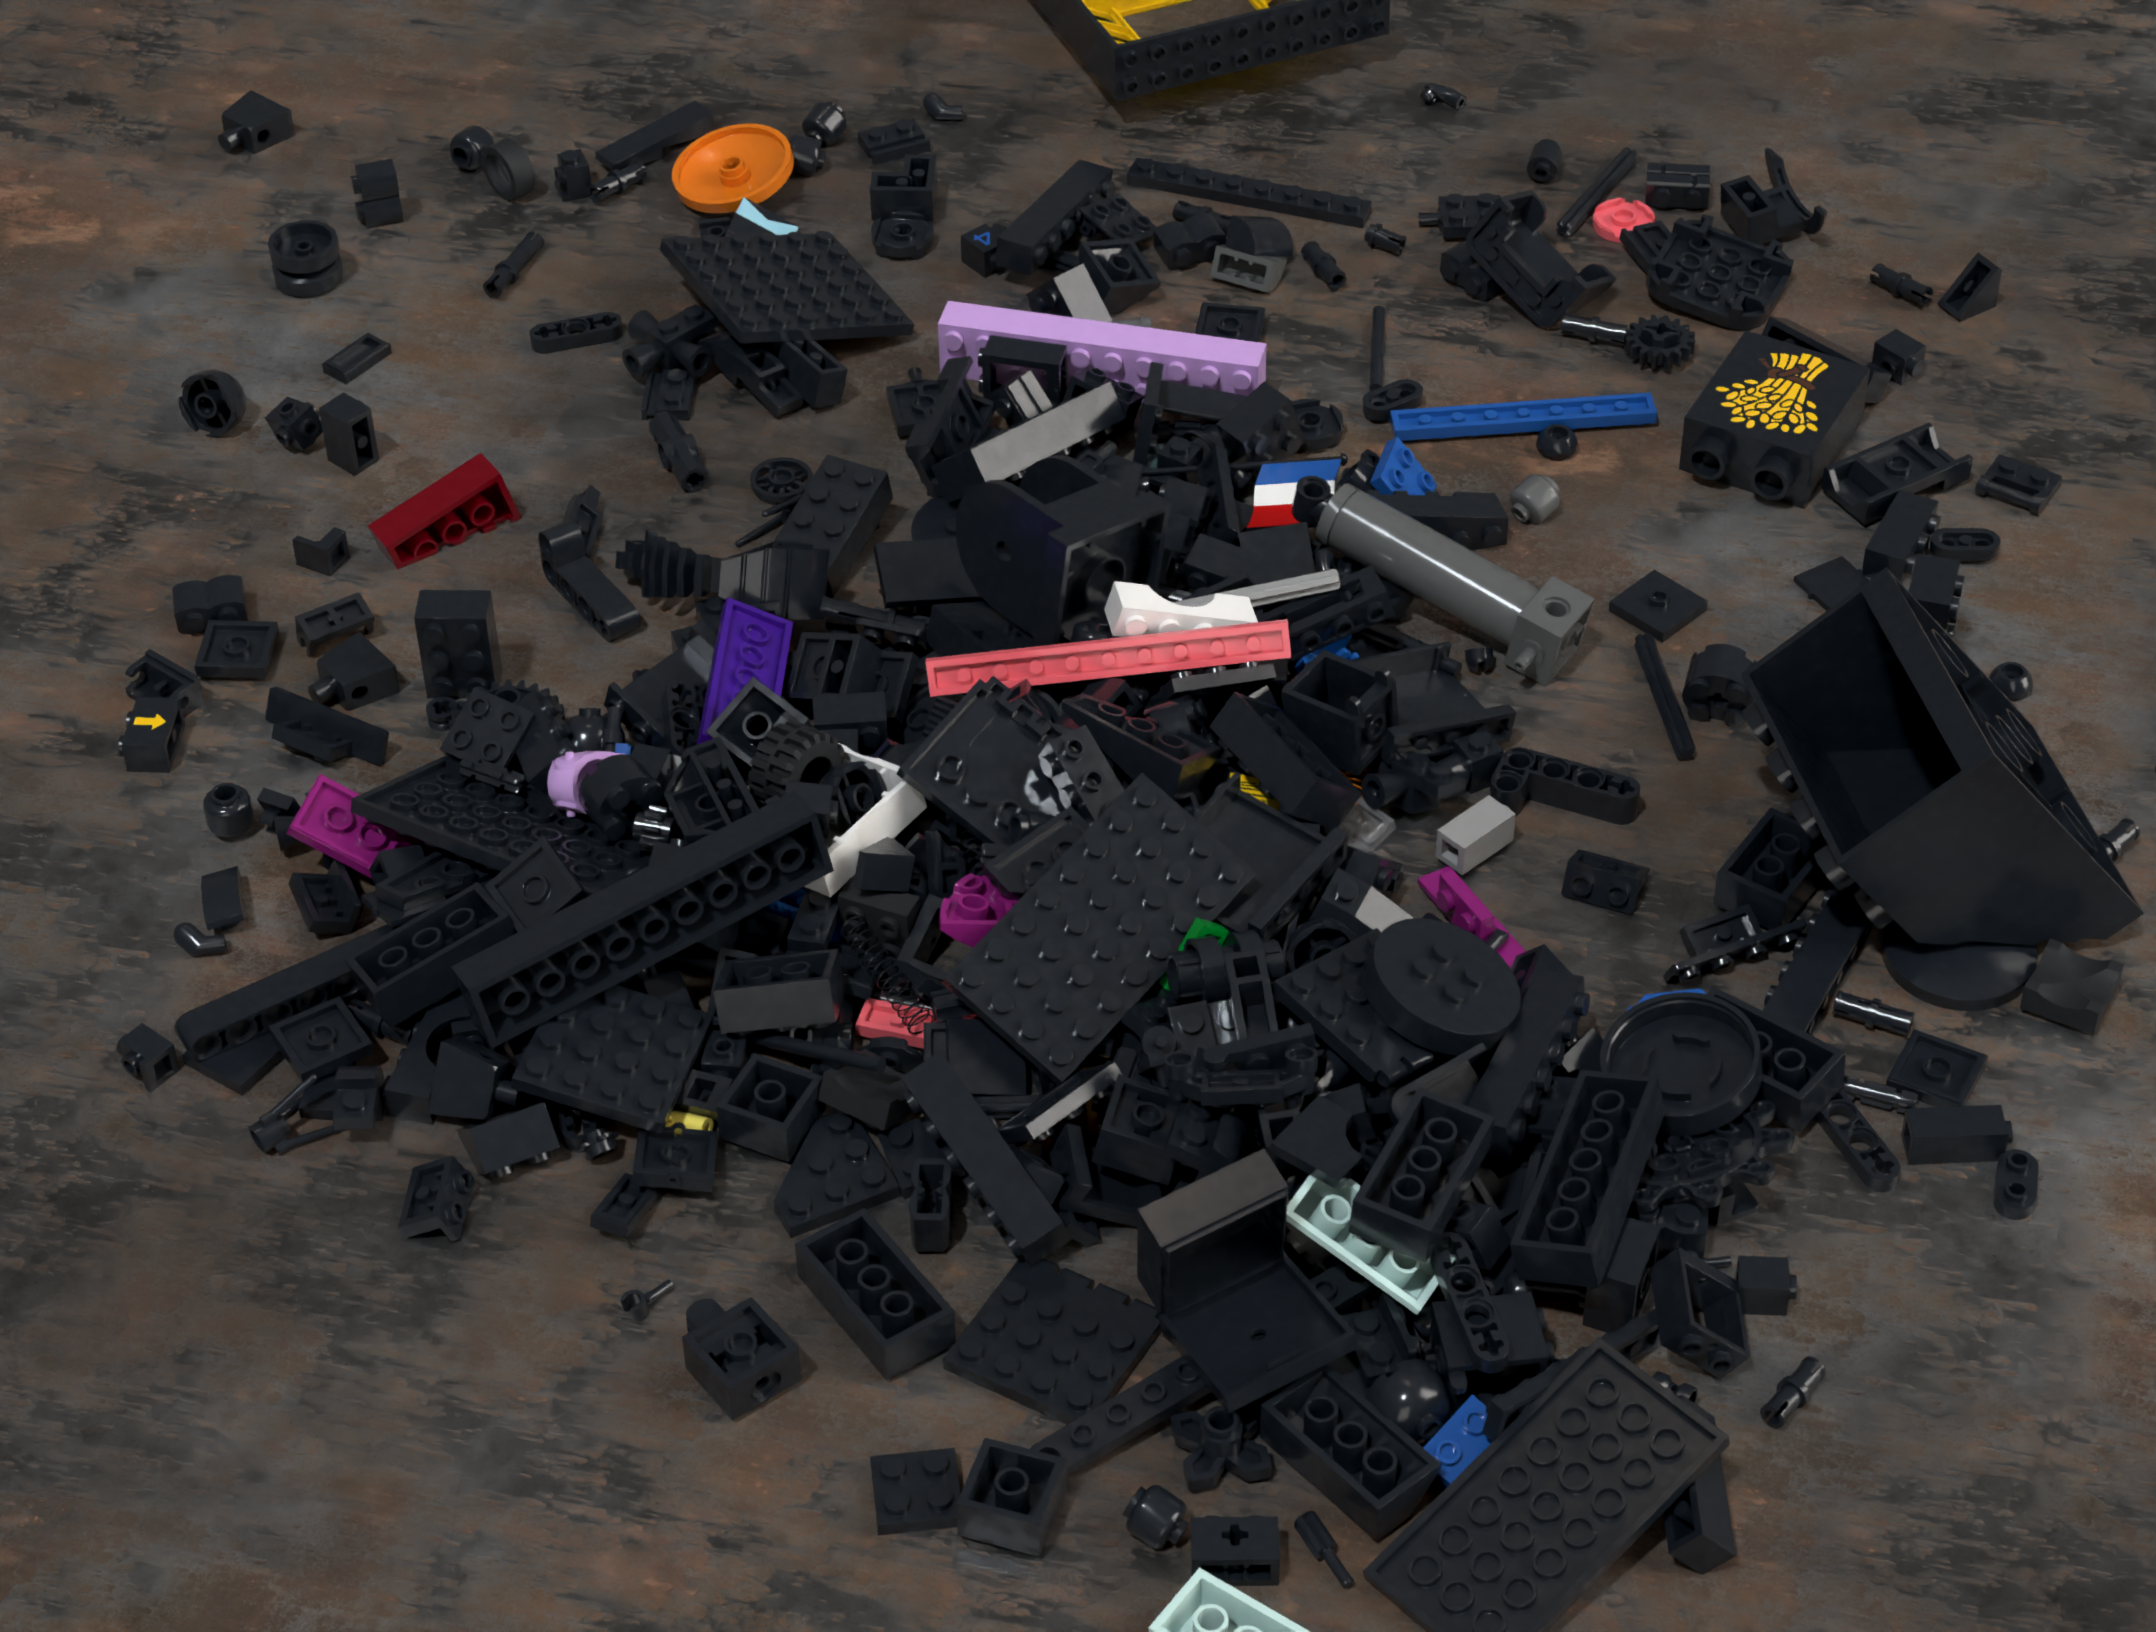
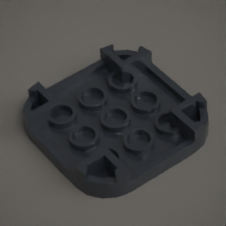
[1645,214,1794,330]

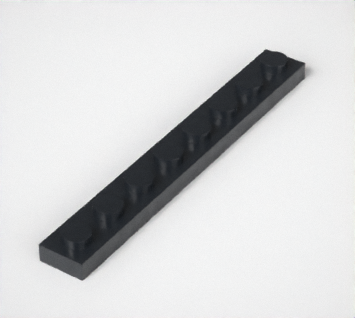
[1127,157,1372,228]

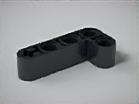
[538,519,641,641]
[1490,747,1641,825]

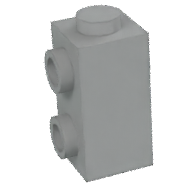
[1436,795,1516,875]

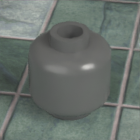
[1510,474,1560,524]

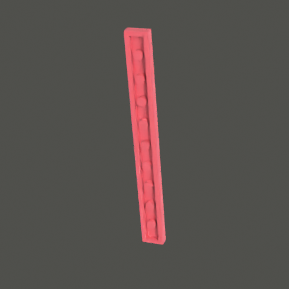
[926,619,1291,697]

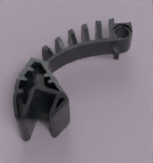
[615,530,829,620]

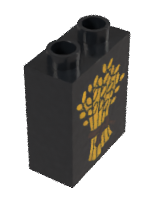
[1679,330,1870,509]

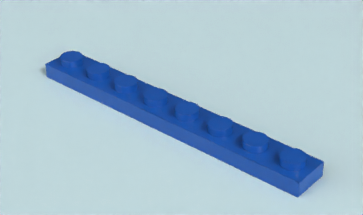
[1390,392,1657,441]

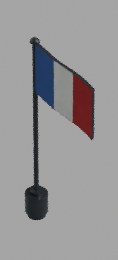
[1143,453,1348,532]

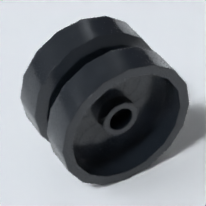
[268,220,344,297]

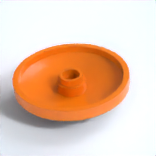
[672,123,794,213]

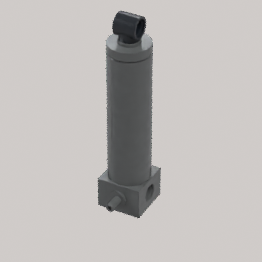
[1291,476,1595,686]

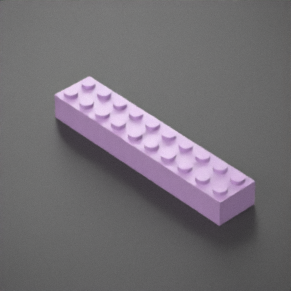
[938,301,1267,404]

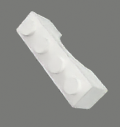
[1104,581,1258,637]

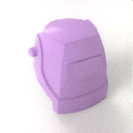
[547,751,626,817]

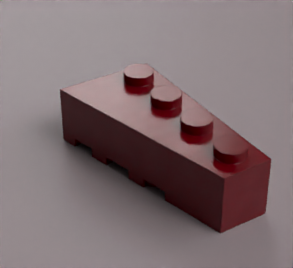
[368,453,522,569]

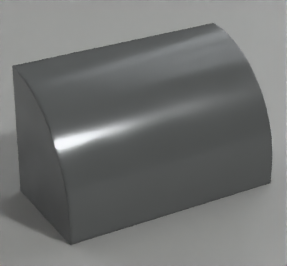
[1210,244,1287,292]

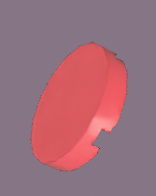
[1592,198,1655,243]

